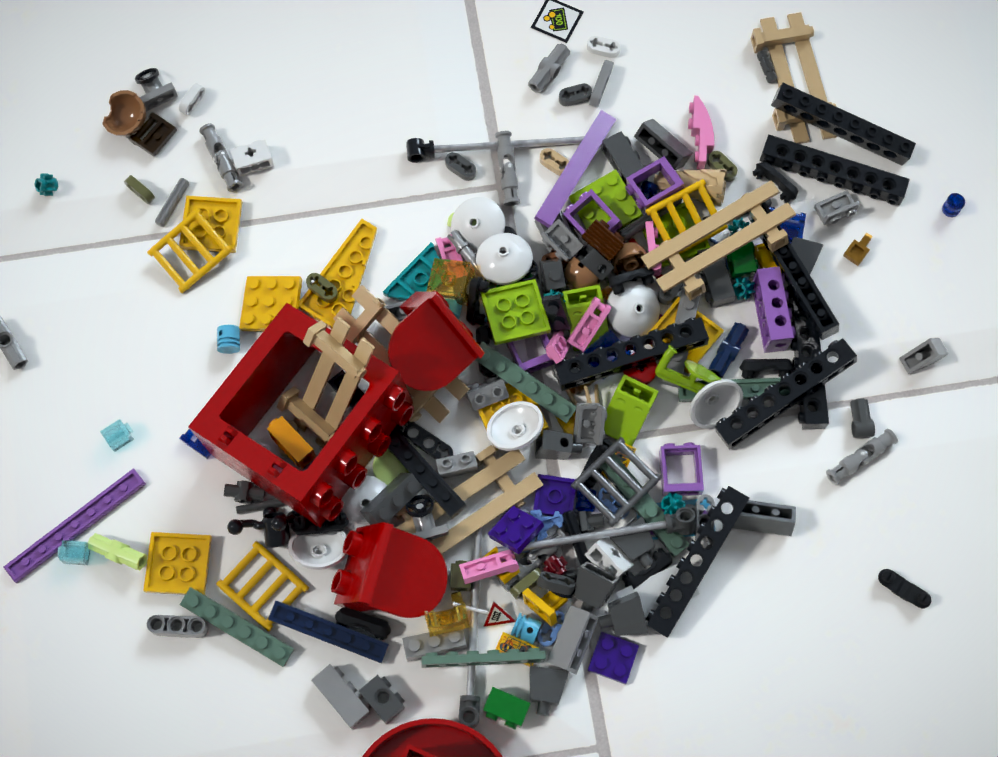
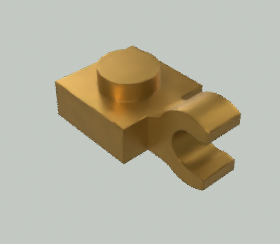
[843,232,873,266]

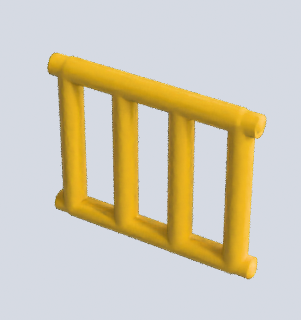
[645,179,728,255]
[147,208,234,293]
[216,541,309,632]

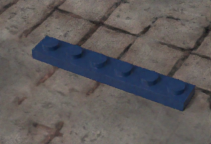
[268,601,389,664]

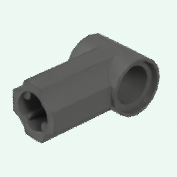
[850,398,875,438]

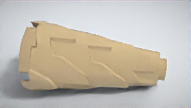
[654,169,727,206]

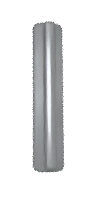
[155,178,189,227]

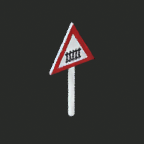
[452,600,516,627]

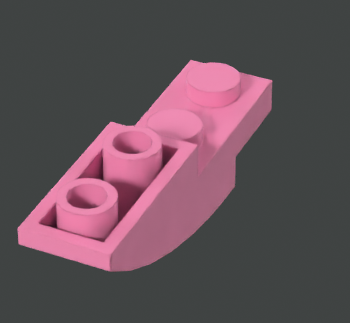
[688,95,714,170]

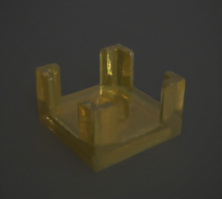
[426,258,476,306]
[424,591,470,637]

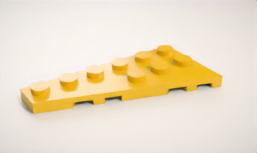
[299,218,377,329]

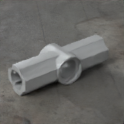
[528,43,570,93]
[0,316,29,370]

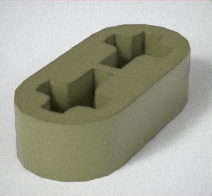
[707,151,738,182]
[124,175,155,204]
[306,273,338,303]
[509,568,542,600]

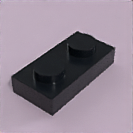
[542,294,572,332]

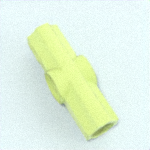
[88,533,147,571]

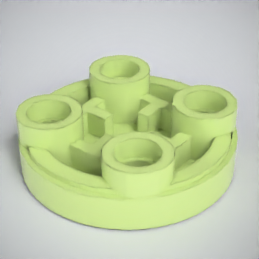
[373,449,409,485]

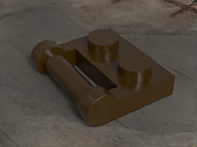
[128,112,177,157]

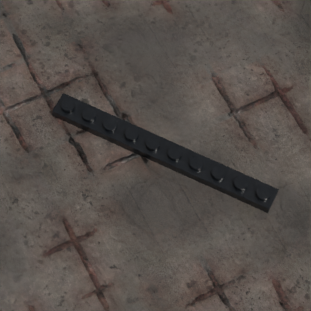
[328,370,467,519]

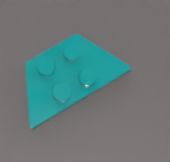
[383,242,447,301]

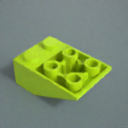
[562,284,611,352]
[604,374,659,446]

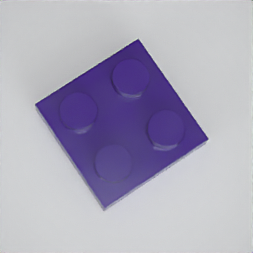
[533,474,576,516]
[488,506,544,554]
[587,631,639,685]

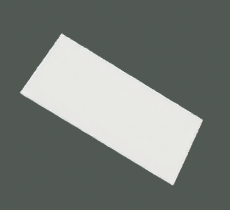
[616,564,700,619]

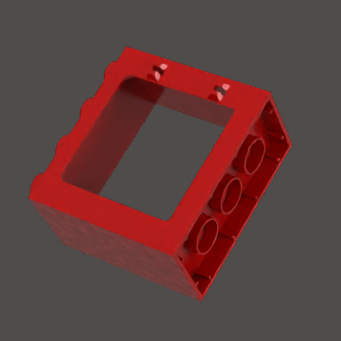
[188,303,414,527]

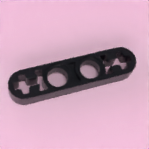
[396,421,454,459]

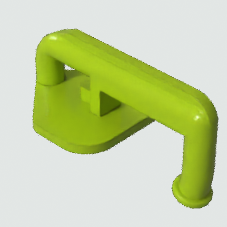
[655,345,721,393]

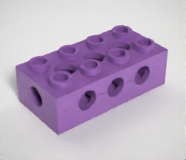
[752,266,796,353]

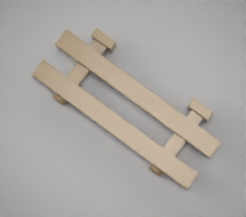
[750,12,837,144]
[641,181,796,301]
[333,285,470,423]
[277,317,375,448]
[395,445,543,559]

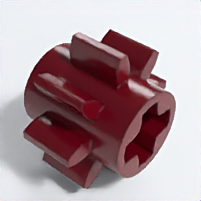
[543,554,567,575]

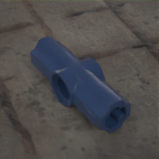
[708,322,749,378]

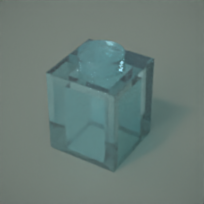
[100,419,134,452]
[57,540,90,566]

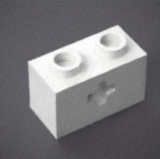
[230,139,274,177]
[585,538,634,578]

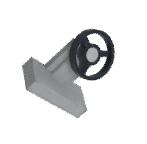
[135,68,178,112]
[406,495,449,541]

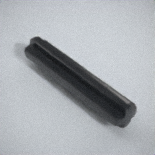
[562,510,591,566]

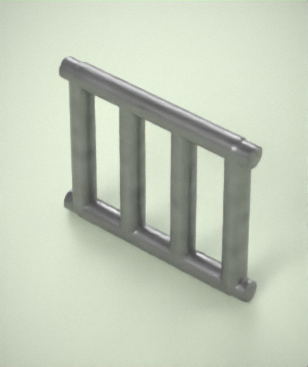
[571,437,662,527]

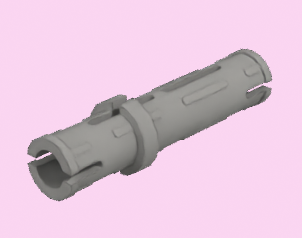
[447,230,483,277]

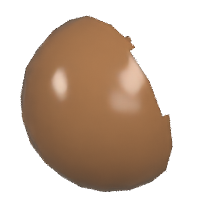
[102,90,146,136]

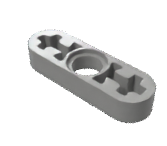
[589,60,614,108]
[695,494,715,549]

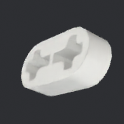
[587,36,620,58]
[178,83,205,115]

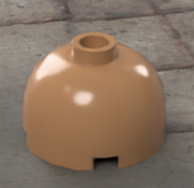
[611,242,647,275]
[564,256,601,290]

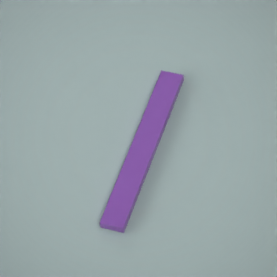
[534,110,616,228]
[3,468,146,583]

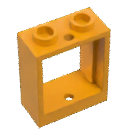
[267,416,316,470]

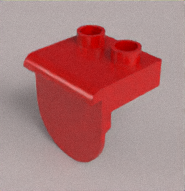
[388,291,485,391]
[331,522,448,618]

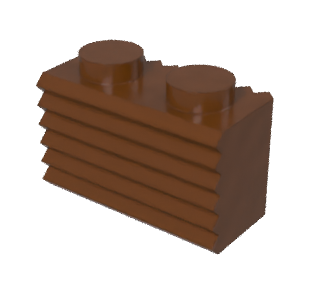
[581,219,625,262]

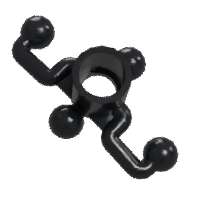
[227,506,301,548]

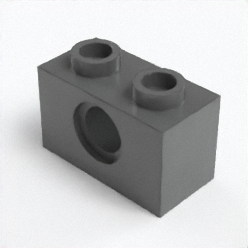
[359,674,405,724]

